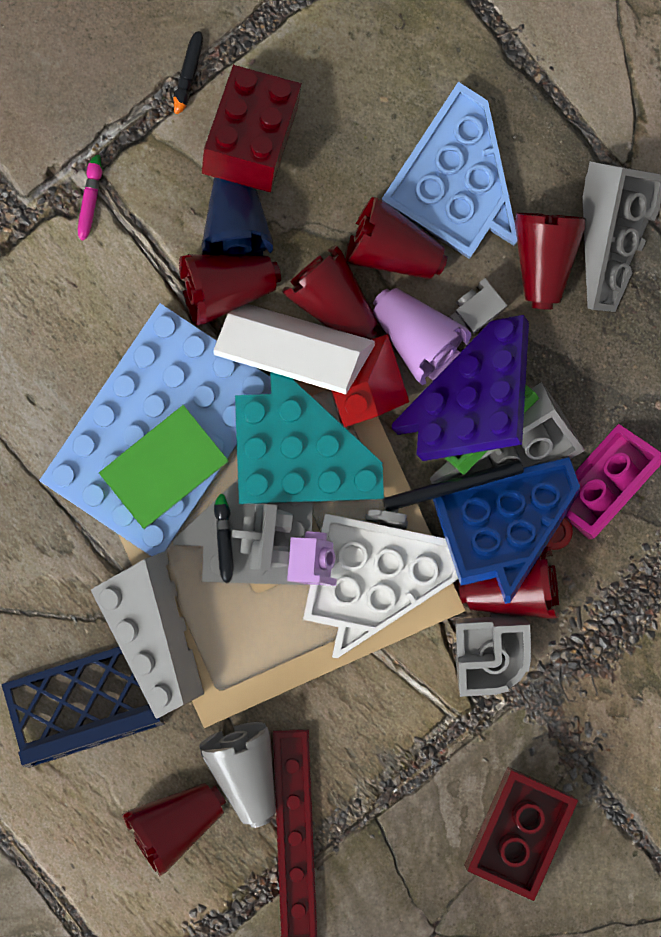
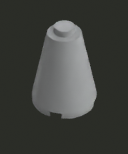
[199,722,276,828]

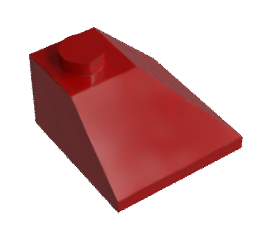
[331,334,410,427]

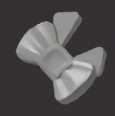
[365,509,408,530]

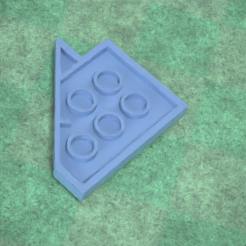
[382,82,517,259]

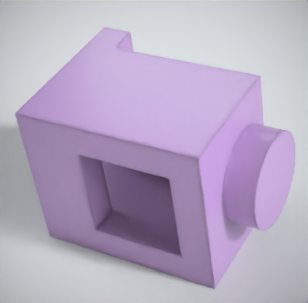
[287,531,337,586]

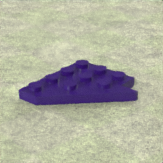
[392,315,529,461]

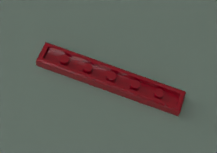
[273,729,317,937]

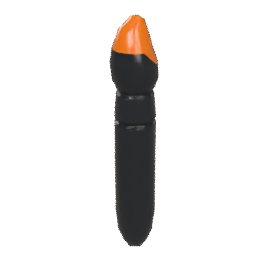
[173,31,203,114]

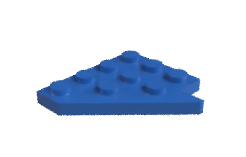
[433,457,580,604]

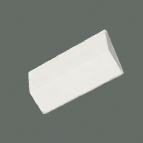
[214,304,375,394]

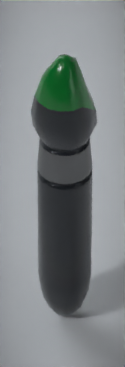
[214,494,233,583]

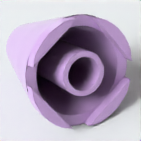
[373,288,471,385]

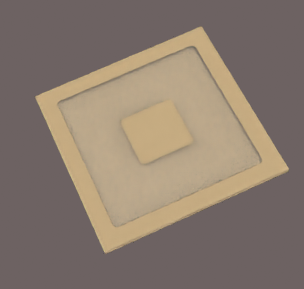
[118,378,465,728]

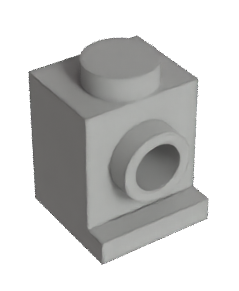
[449,278,507,336]

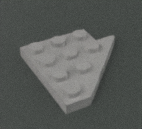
[173,479,313,585]

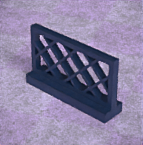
[1,647,165,768]

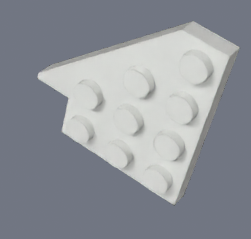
[303,514,458,658]

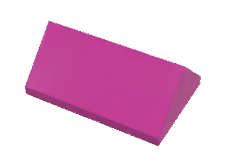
[565,424,661,539]

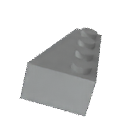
[91,551,204,719]

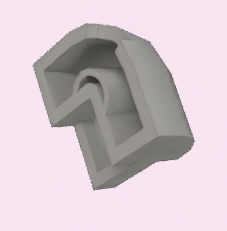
[455,612,531,697]

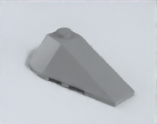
[582,161,661,312]
[429,382,585,484]

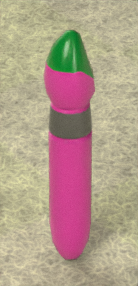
[77,155,102,241]

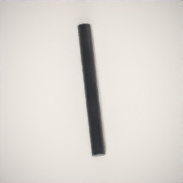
[383,460,524,511]

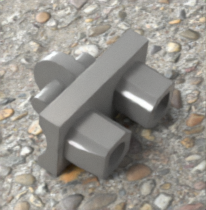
[231,504,293,571]

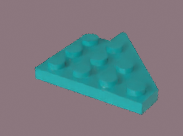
[235,372,384,505]

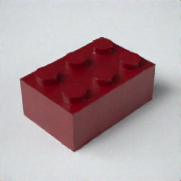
[201,65,302,193]
[464,767,578,901]

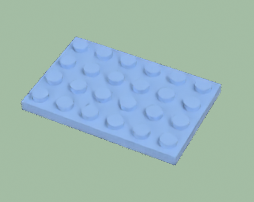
[39,303,271,556]

